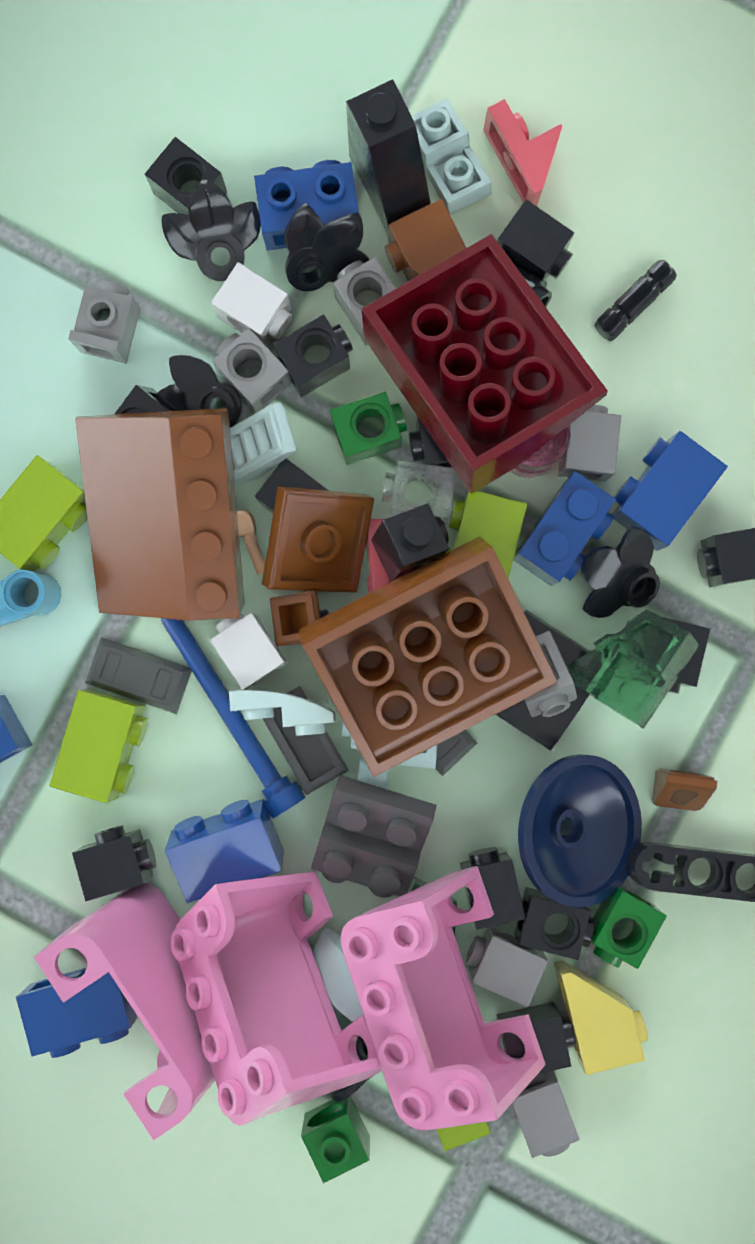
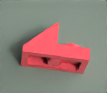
[483,99,563,206]

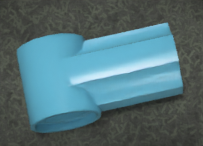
[0,570,62,627]

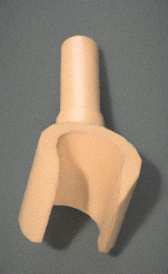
[237,510,265,575]

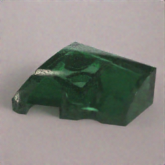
[564,609,699,729]

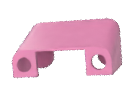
[340,866,546,1131]
[171,871,382,1126]
[34,883,215,1141]

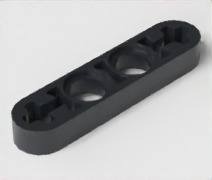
[626,842,755,902]

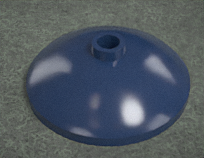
[518,754,642,908]

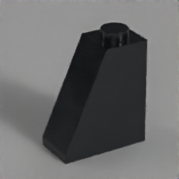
[346,79,431,234]

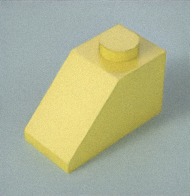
[554,960,648,1075]

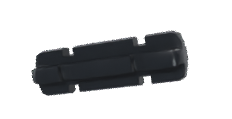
[594,260,677,341]

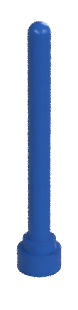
[161,618,306,819]

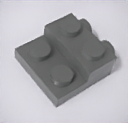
[311,775,437,898]

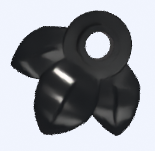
[161,179,261,281]
[283,203,369,292]
[158,355,242,428]
[581,526,660,618]

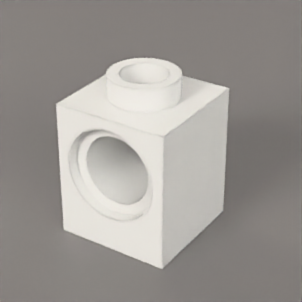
[211,262,292,347]
[210,613,288,690]

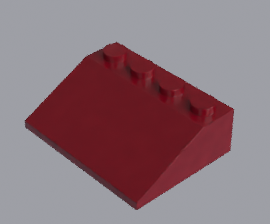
[361,234,608,494]

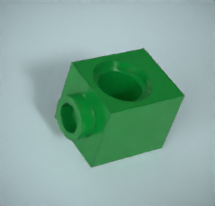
[329,391,407,465]
[591,887,667,969]
[301,1096,370,1184]

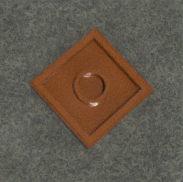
[262,486,375,593]

